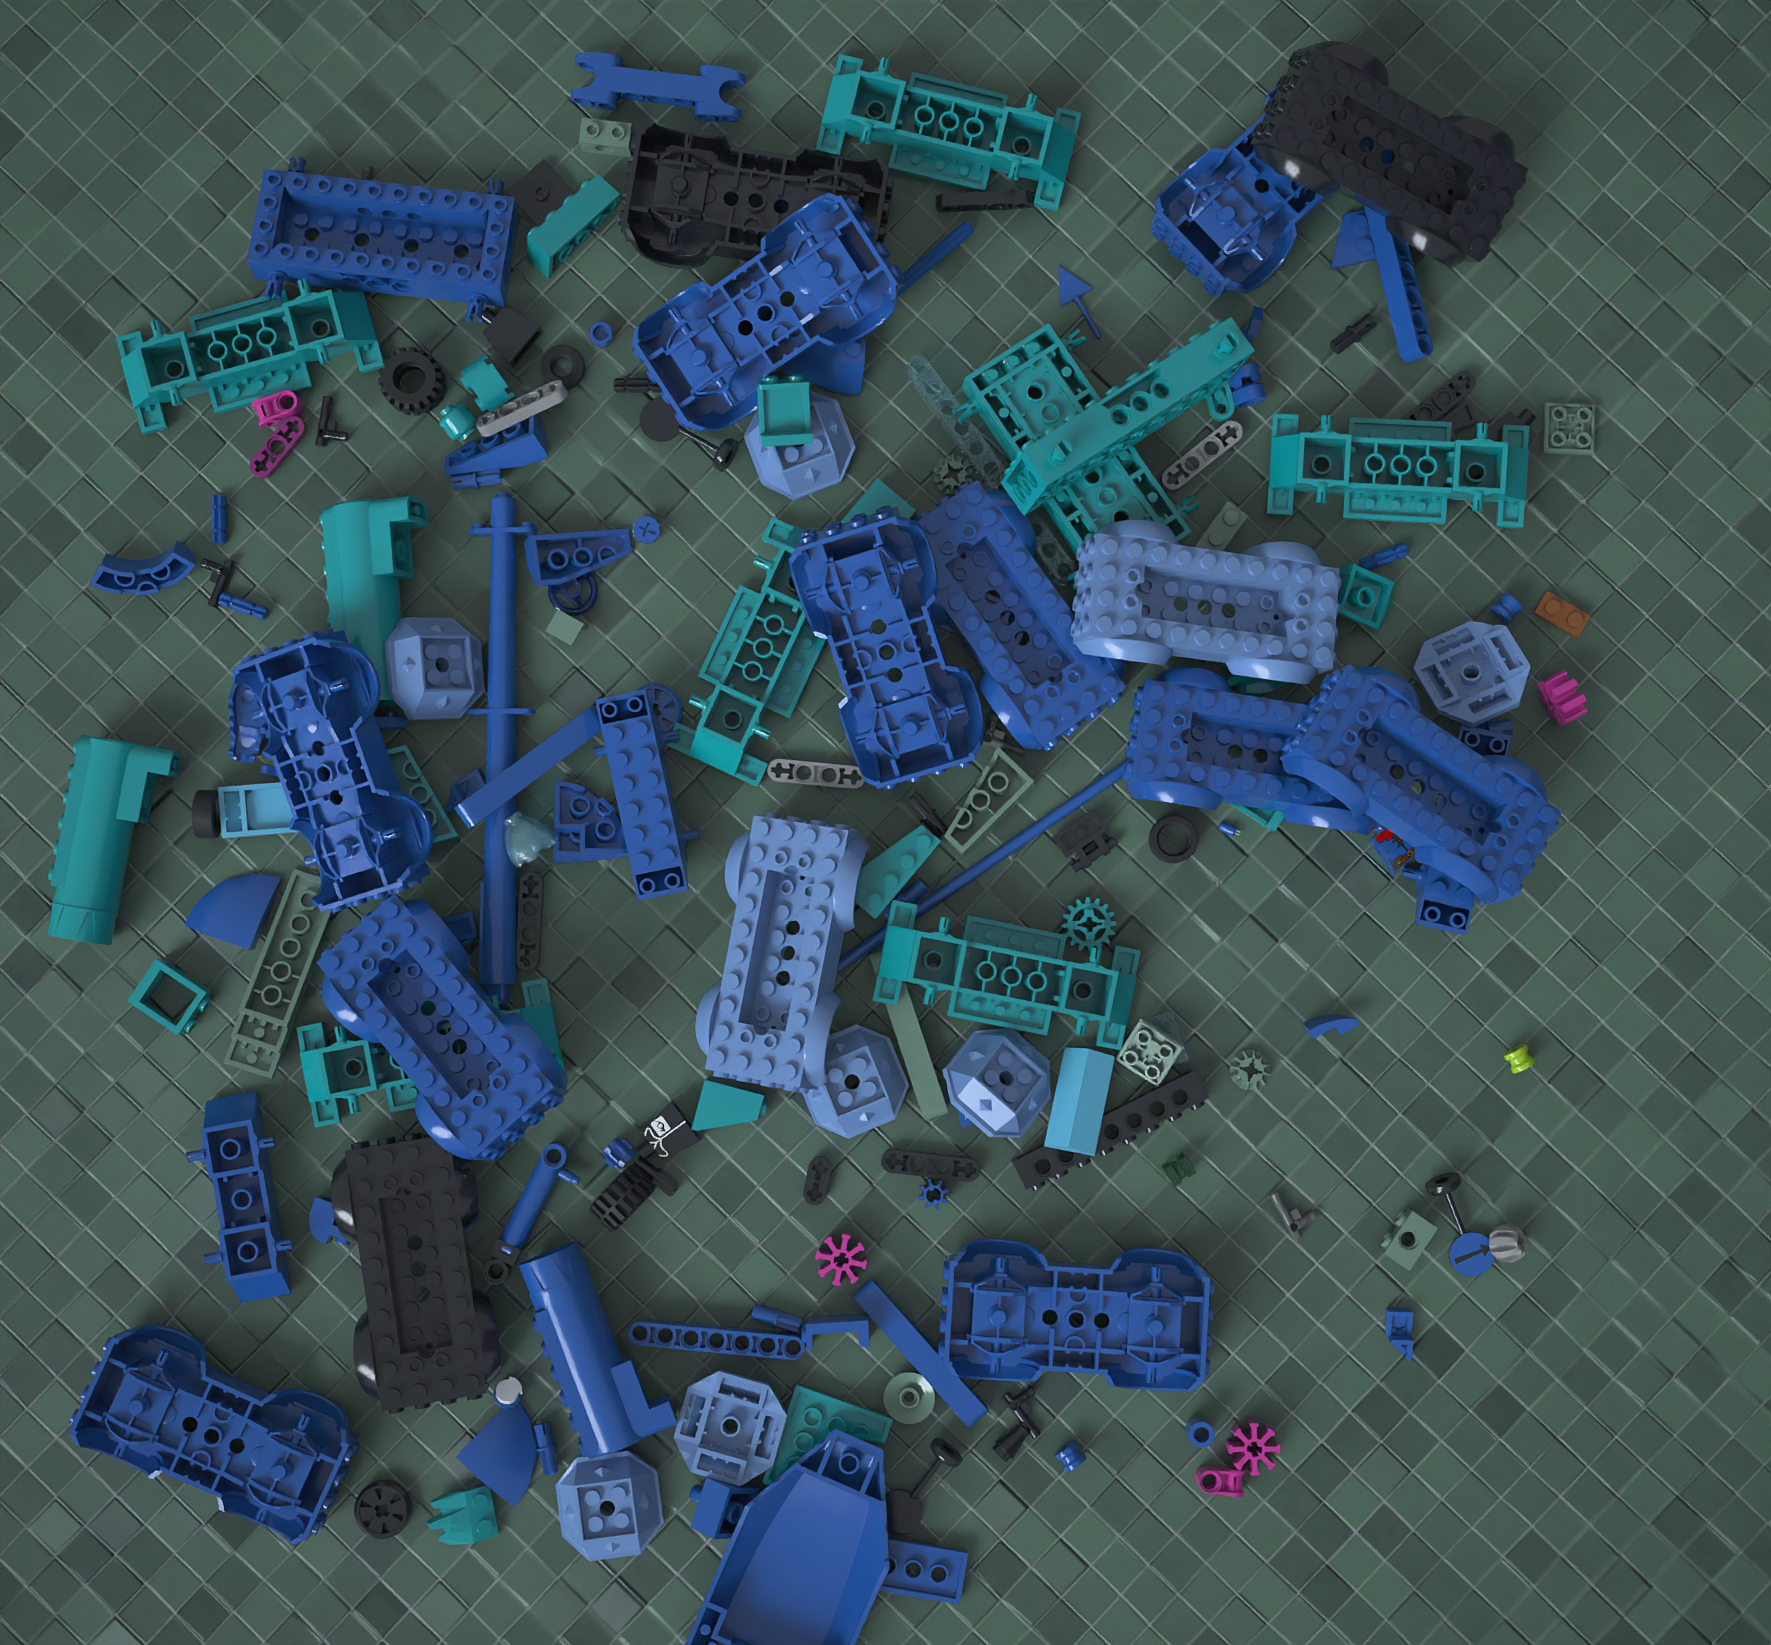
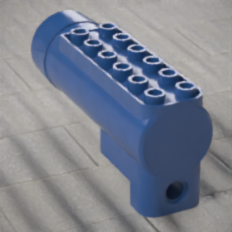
[519,1241,678,1459]

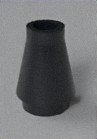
[992,1423,1029,1462]

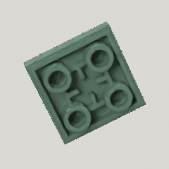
[1542,402,1596,456]
[1115,1017,1185,1087]

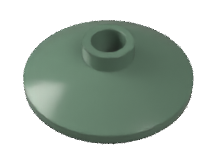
[884,1372,935,1424]

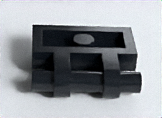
[1052,809,1118,872]

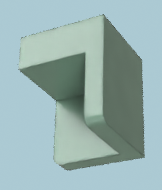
[545,609,587,645]

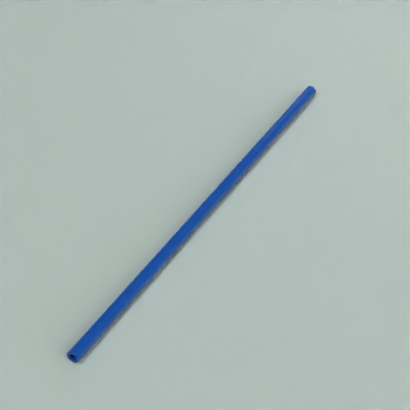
[836,758,1130,975]

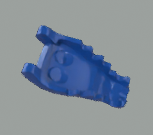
[228,684,268,763]

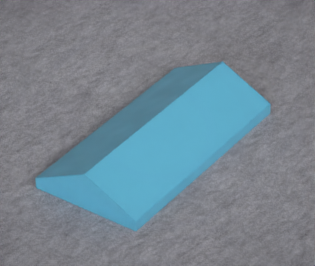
[1044,1047,1115,1156]

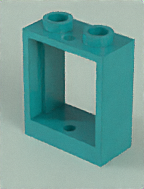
[127,959,213,1035]

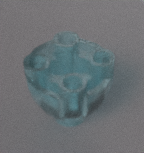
[503,810,558,867]

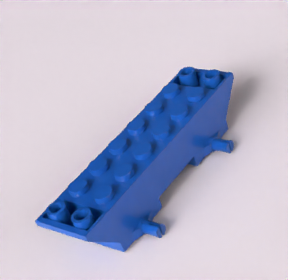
[593,689,701,901]
[1401,724,1512,936]
[186,1091,294,1303]

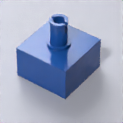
[689,1477,760,1539]

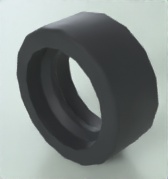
[192,790,221,838]
[1149,815,1198,863]

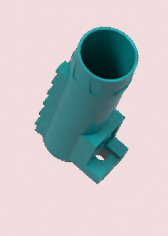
[319,496,429,707]
[47,735,181,945]

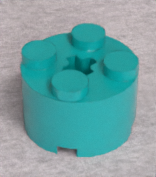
[459,353,515,413]

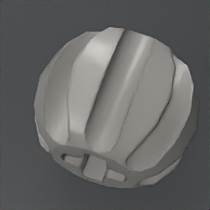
[1489,1224,1527,1263]

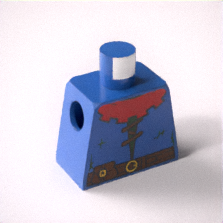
[1369,825,1415,876]

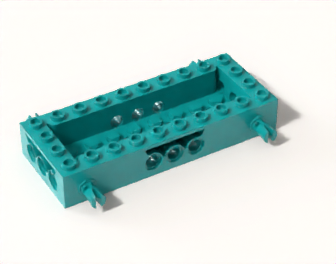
[1001,317,1255,516]
[952,323,1200,591]

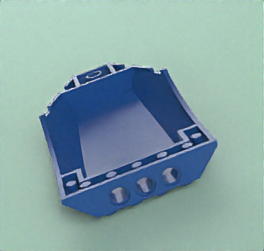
[685,1428,890,1645]

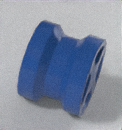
[1490,593,1523,625]
[1054,1440,1087,1472]

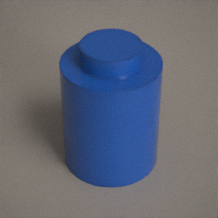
[1185,1416,1215,1448]

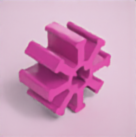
[1536,670,1588,727]
[815,1231,867,1286]
[1225,1418,1281,1476]

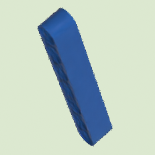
[1364,206,1433,364]
[454,705,602,829]
[852,1278,989,1428]
[628,1318,806,1360]

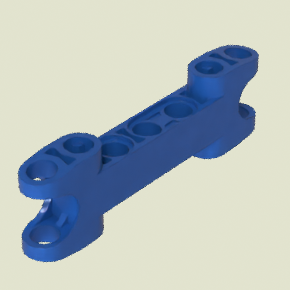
[570,52,746,123]

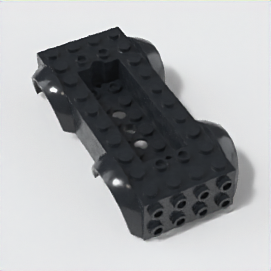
[1251,41,1529,268]
[618,122,893,269]
[331,1132,501,1414]

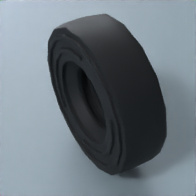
[540,344,585,390]

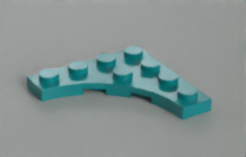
[762,1383,893,1485]

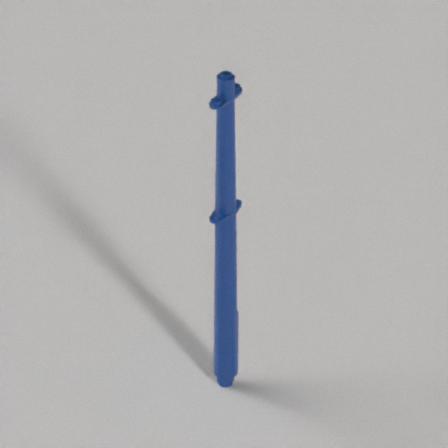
[466,493,537,1004]

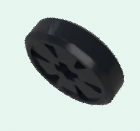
[354,1480,412,1539]

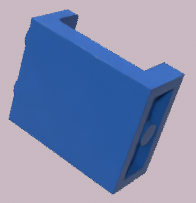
[801,1313,870,1350]

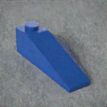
[780,338,866,395]
[444,413,548,475]
[524,528,632,586]

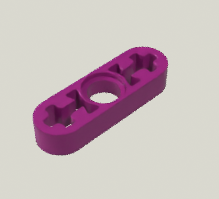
[250,416,307,479]

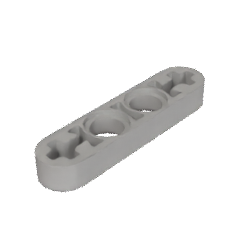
[475,380,568,437]
[1161,421,1243,492]
[767,759,865,789]

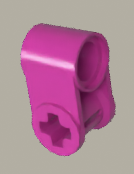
[251,390,304,428]
[1194,1465,1246,1497]

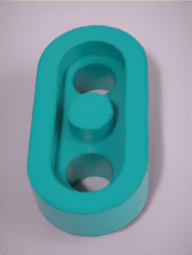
[1205,382,1235,422]

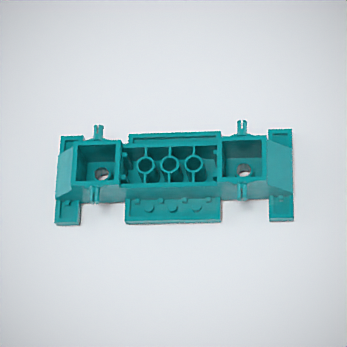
[815,54,1082,211]
[116,278,385,435]
[1266,413,1529,529]
[666,517,827,787]
[872,900,1141,1050]
[296,978,566,1128]

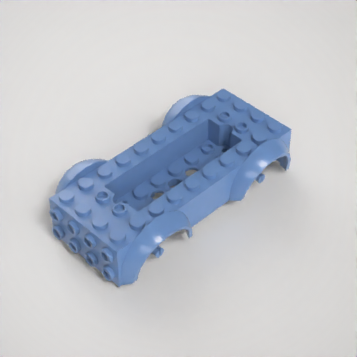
[1071,520,1341,684]
[695,812,871,1094]

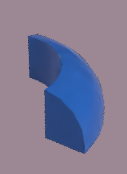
[89,540,196,596]

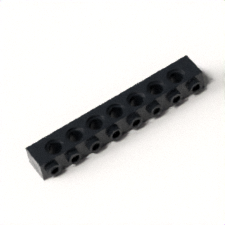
[1011,1069,1209,1191]

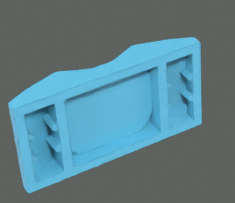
[218,782,300,838]

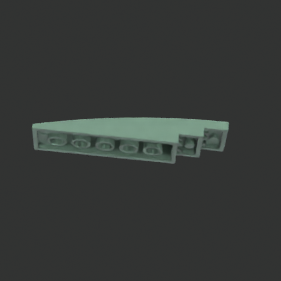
[223,869,333,1079]

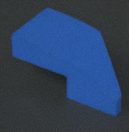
[1239,306,1264,344]
[444,769,486,813]
[1303,1015,1359,1038]
[1385,1308,1413,1361]

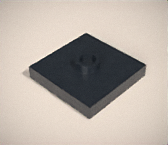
[506,159,575,227]

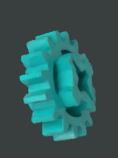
[1061,897,1117,952]

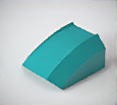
[1337,564,1395,630]

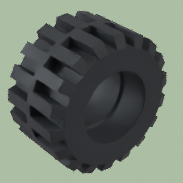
[378,347,446,416]
[589,1164,656,1232]

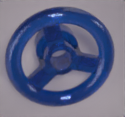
[548,572,598,616]

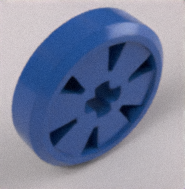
[636,684,683,733]

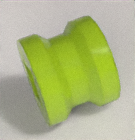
[1503,1044,1536,1074]

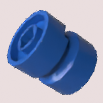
[1228,363,1267,408]

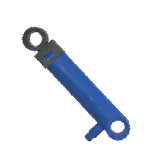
[483,1142,580,1285]

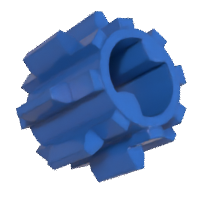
[602,1136,636,1170]
[918,1178,949,1210]

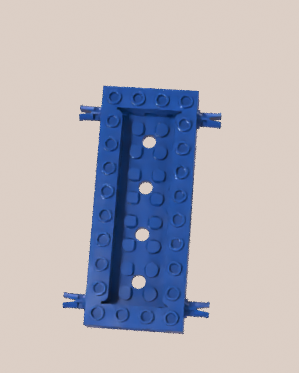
[247,156,520,323]

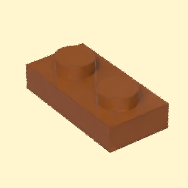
[1532,591,1591,639]

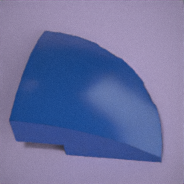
[553,781,629,862]
[185,874,282,950]
[456,1402,537,1506]

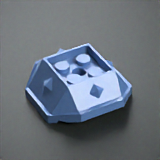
[743,390,856,501]
[384,617,485,720]
[1413,621,1531,727]
[802,1024,909,1139]
[942,1028,1051,1138]
[673,1370,787,1486]
[555,1449,665,1561]

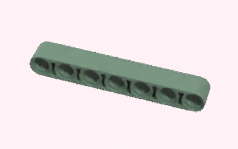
[869,950,949,1121]

